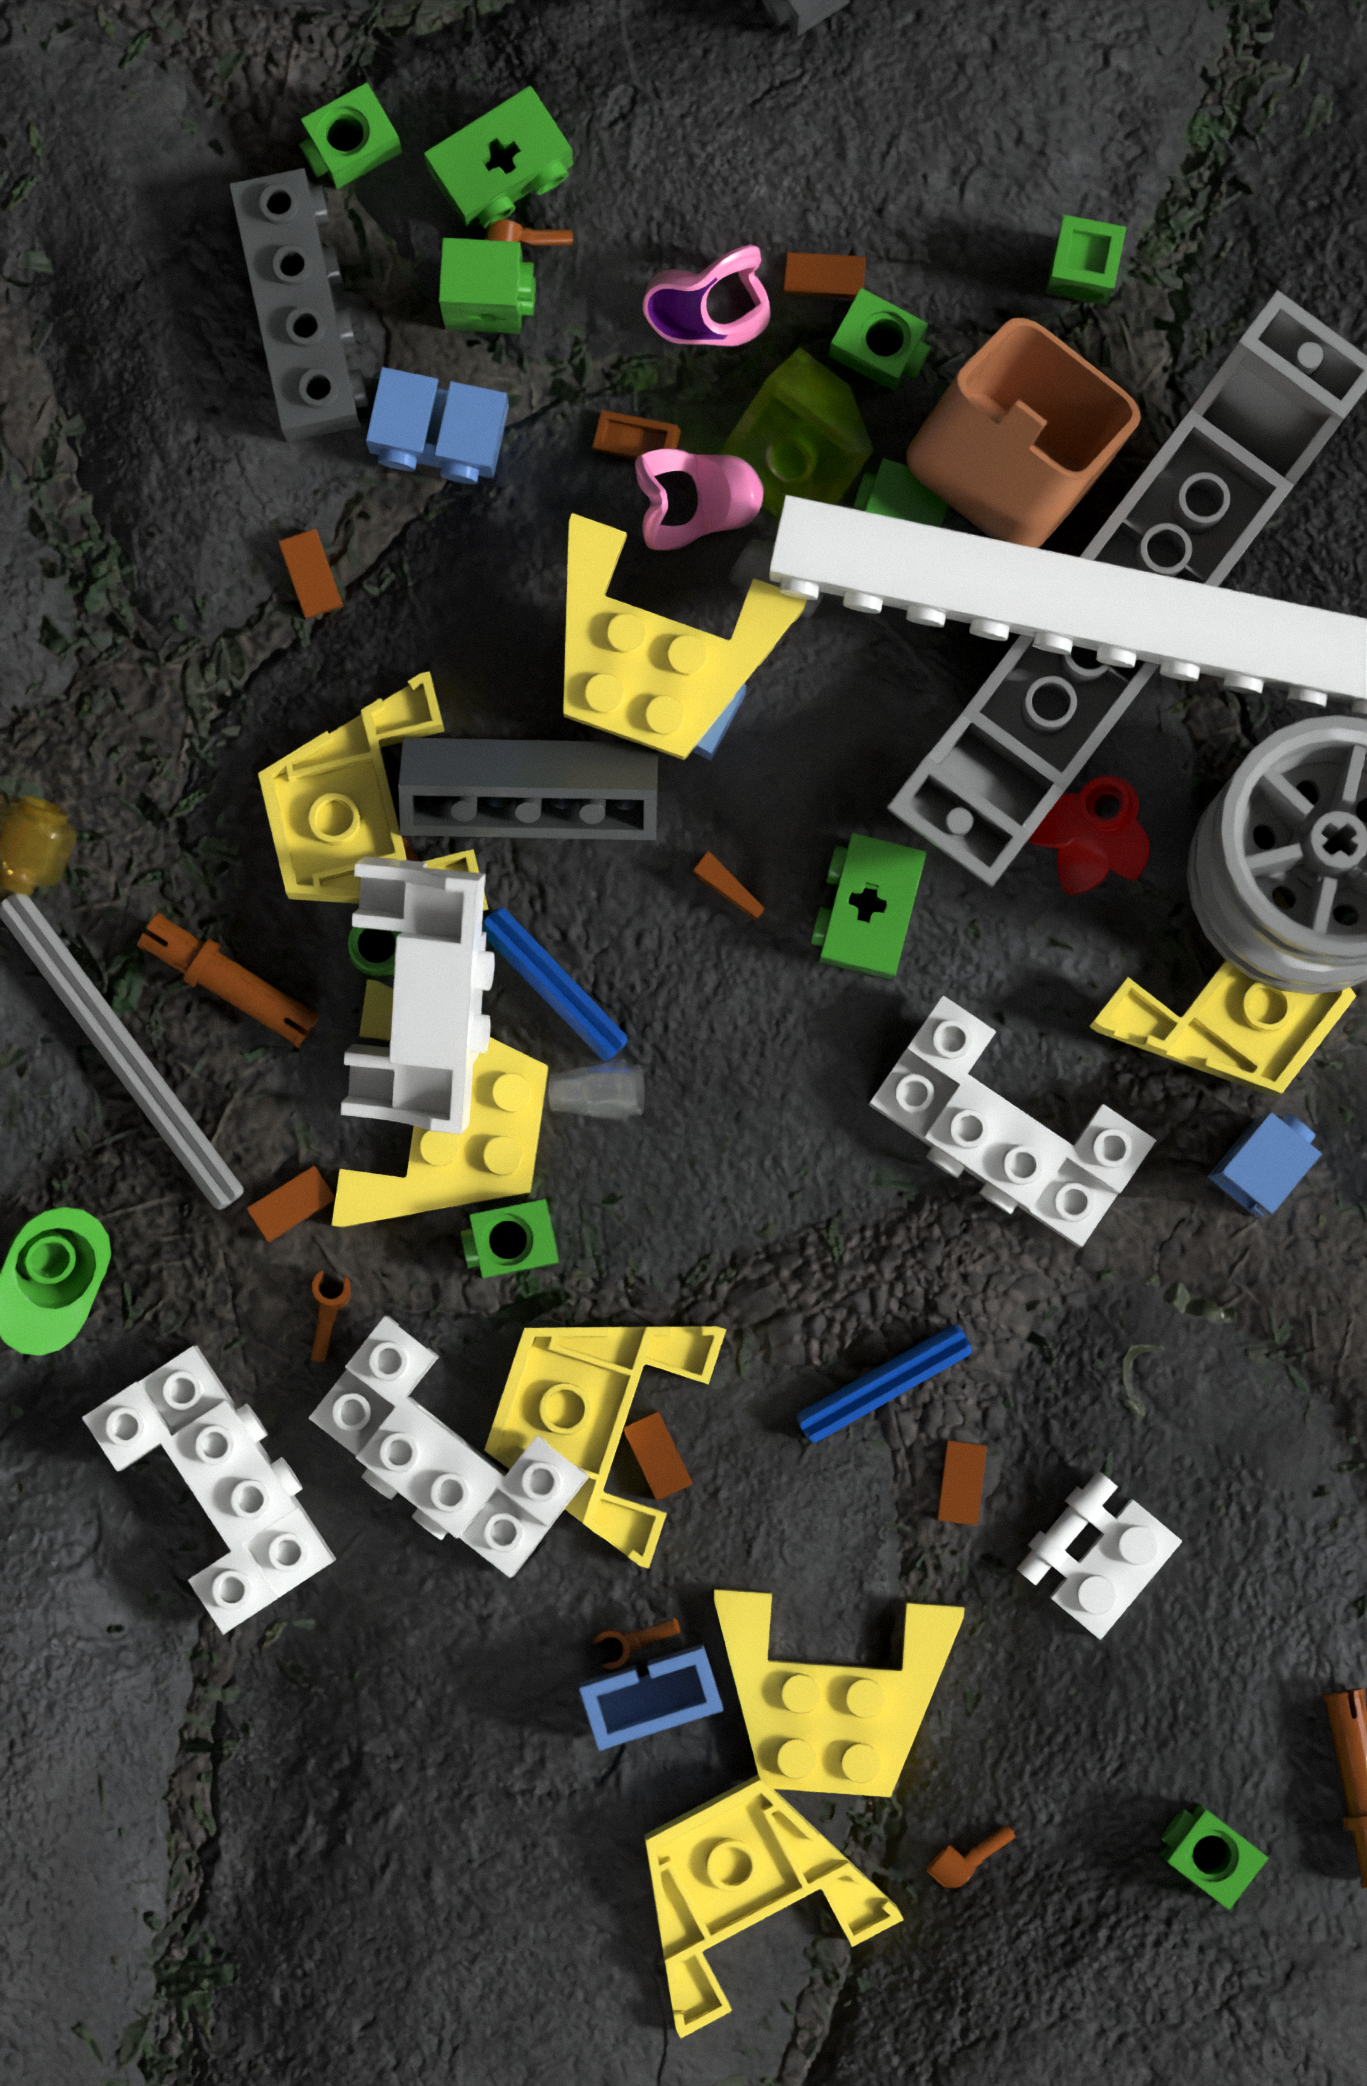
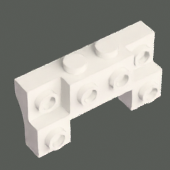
[341,856,495,1134]
[868,995,1156,1248]
[309,1316,591,1578]
[82,1346,336,1634]

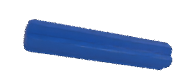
[482,907,628,1061]
[796,1325,972,1443]

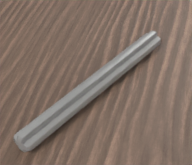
[0,891,244,1210]

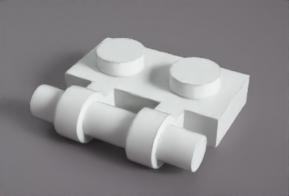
[1016,1471,1182,1640]

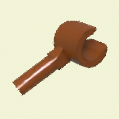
[485,219,573,246]
[310,1270,351,1363]
[593,1618,680,1669]
[926,1824,1016,1888]

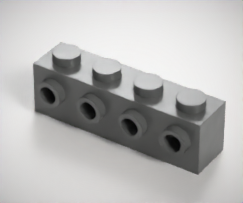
[230,168,369,442]
[399,738,658,840]

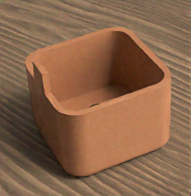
[906,318,1141,548]

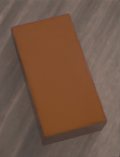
[784,252,866,300]
[592,410,681,460]
[278,529,343,619]
[693,850,765,921]
[246,1165,336,1242]
[623,1411,693,1501]
[937,1440,987,1526]

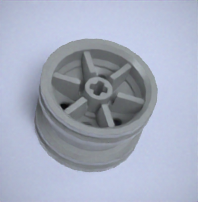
[1187,715,1367,995]

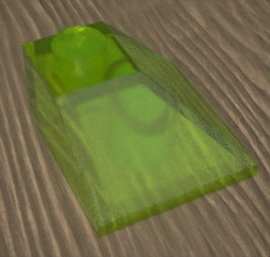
[718,347,874,520]

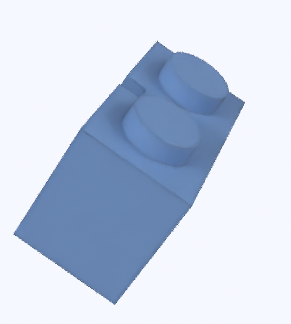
[366,367,509,484]
[1207,1112,1322,1217]
[579,1643,723,1751]

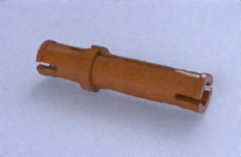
[137,912,321,1048]
[1323,1688,1367,1888]

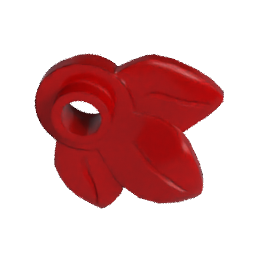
[1027,775,1150,895]

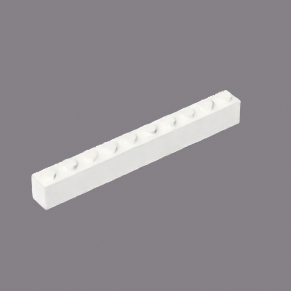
[769,495,1367,719]

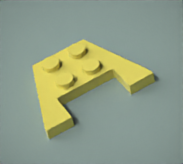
[563,513,807,760]
[258,671,489,911]
[1089,889,1356,1098]
[331,979,549,1228]
[484,1326,726,1569]
[714,1588,964,1797]
[644,1774,903,2038]

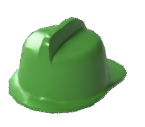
[0,1206,111,1356]

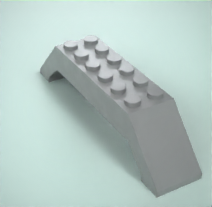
[887,290,1367,888]

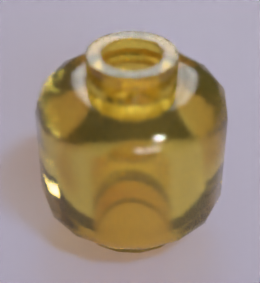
[0,795,77,895]

